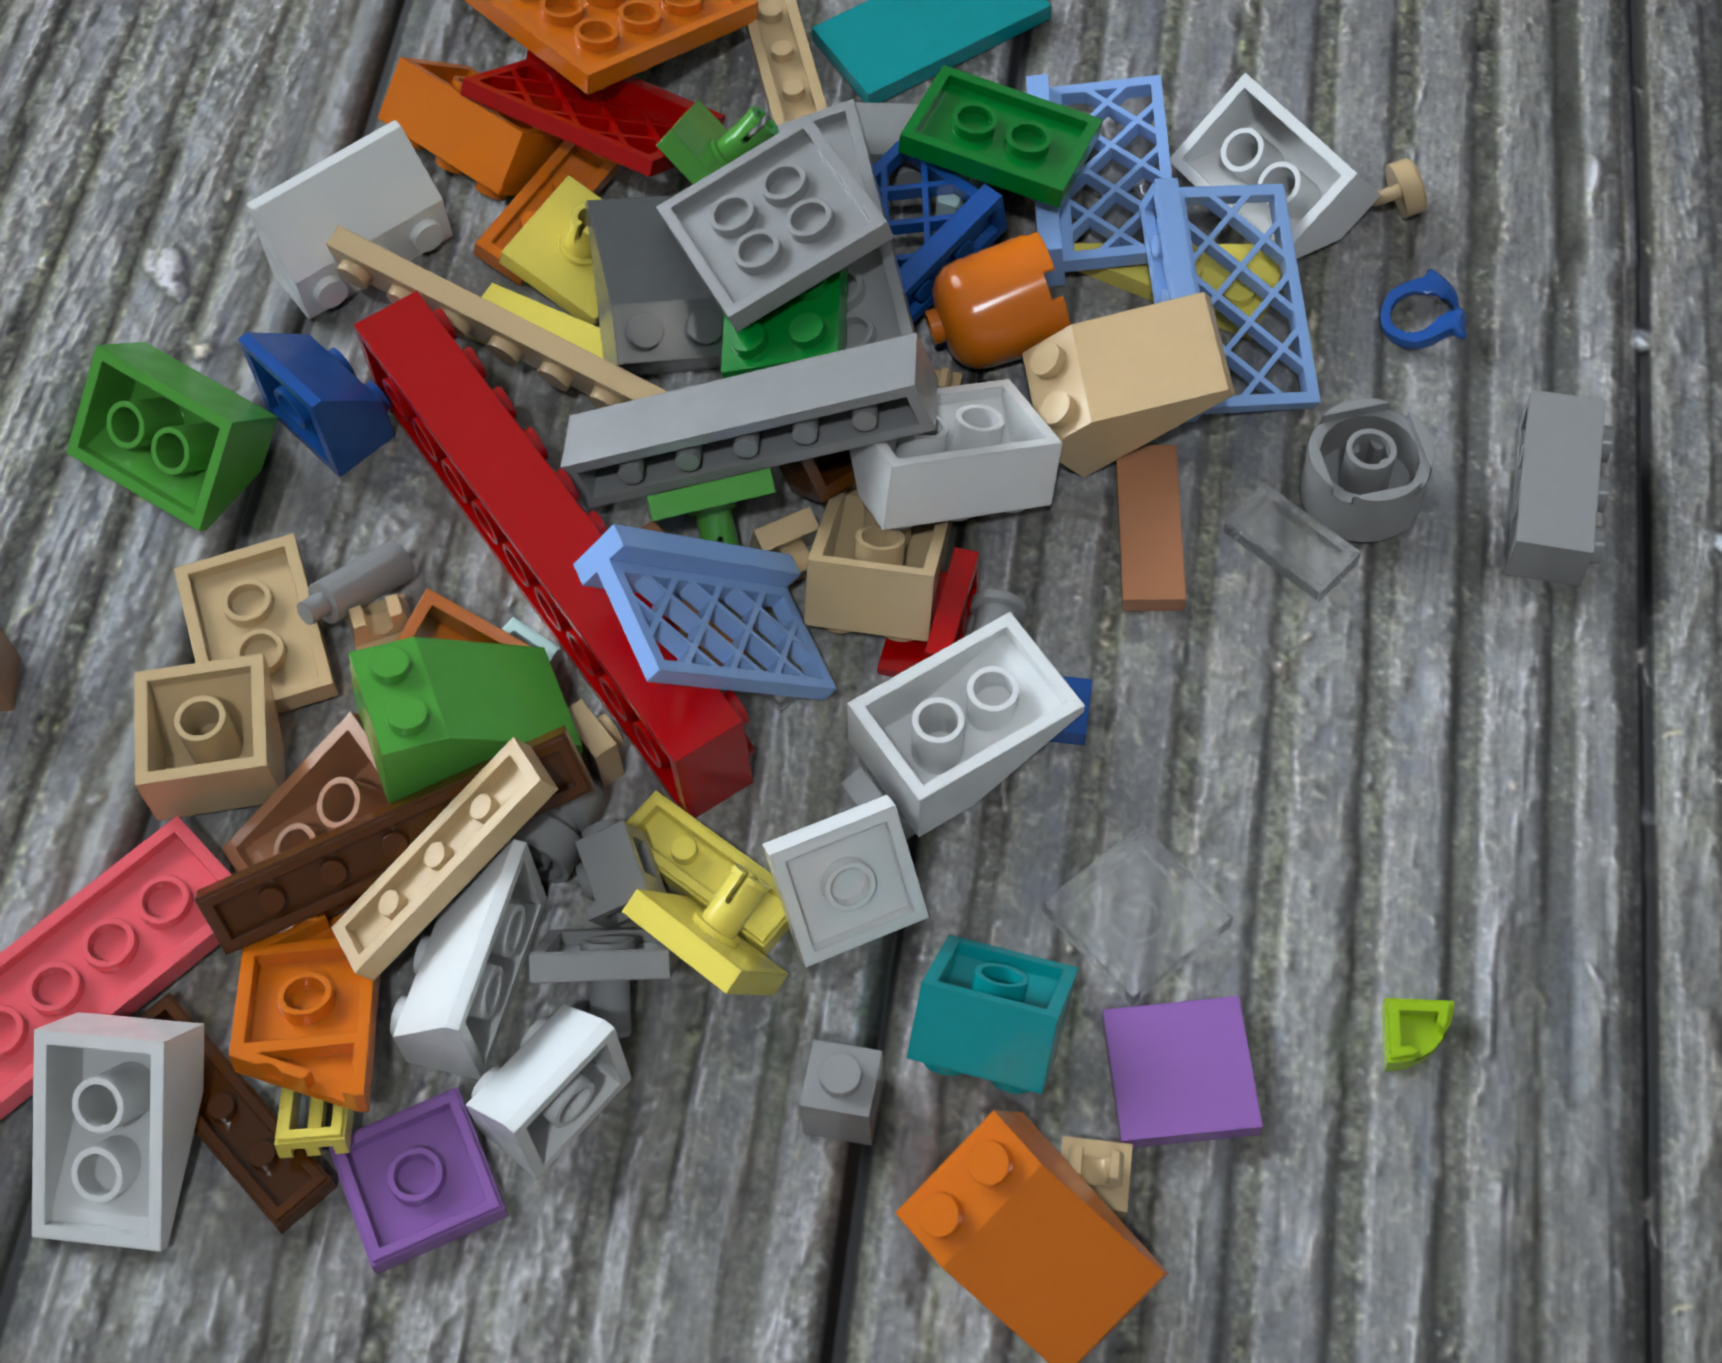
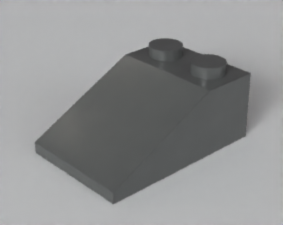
[585,195,724,375]

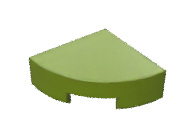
[1381,998,1454,1071]

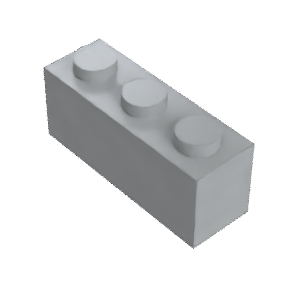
[1504,389,1614,586]

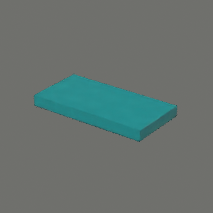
[812,0,1051,103]

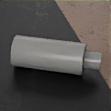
[297,541,414,625]

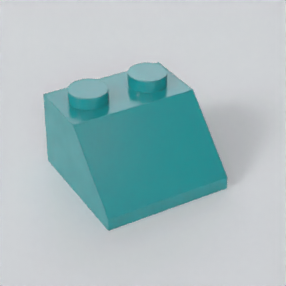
[906,934,1079,1094]

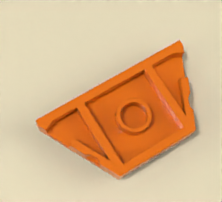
[229,894,380,1112]

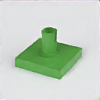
[656,100,779,184]
[644,468,776,546]

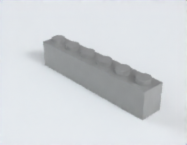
[561,332,937,509]

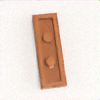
[1115,445,1186,611]

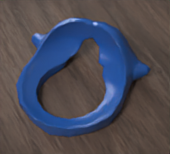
[1379,269,1468,350]

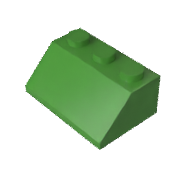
[66,342,278,531]

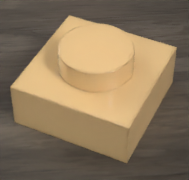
[568,699,625,788]

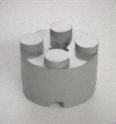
[1300,398,1435,544]

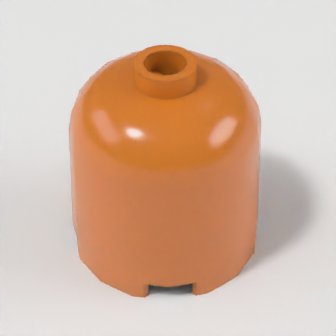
[924,232,1071,369]

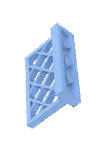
[1026,74,1172,287]
[1139,178,1321,423]
[573,524,837,700]

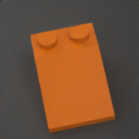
[895,1110,1169,1363]

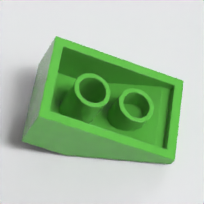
[348,637,583,803]

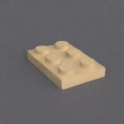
[174,533,339,714]

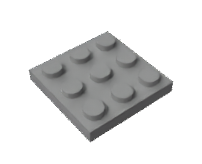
[656,115,894,333]

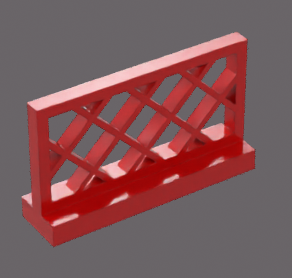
[460,50,726,177]

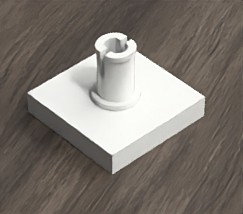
[762,794,929,967]

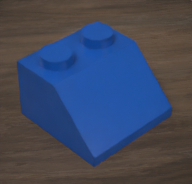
[238,332,395,478]

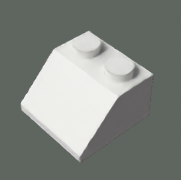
[466,1004,632,1180]

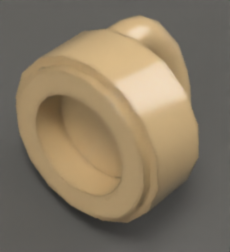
[1372,158,1427,219]

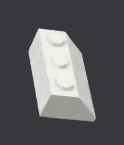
[1170,72,1381,259]
[246,120,453,320]
[849,379,1063,530]
[390,839,547,1080]

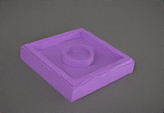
[1102,996,1263,1148]
[329,1087,509,1274]

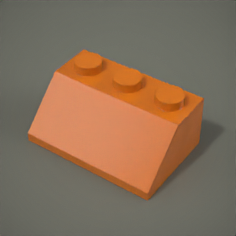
[377,57,564,201]

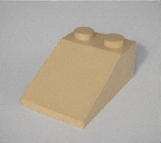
[1022,292,1235,478]
[804,482,952,642]

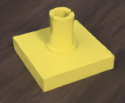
[499,175,601,326]
[622,863,789,996]

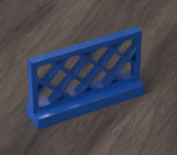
[873,140,1008,323]

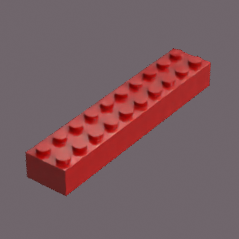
[354,291,755,818]

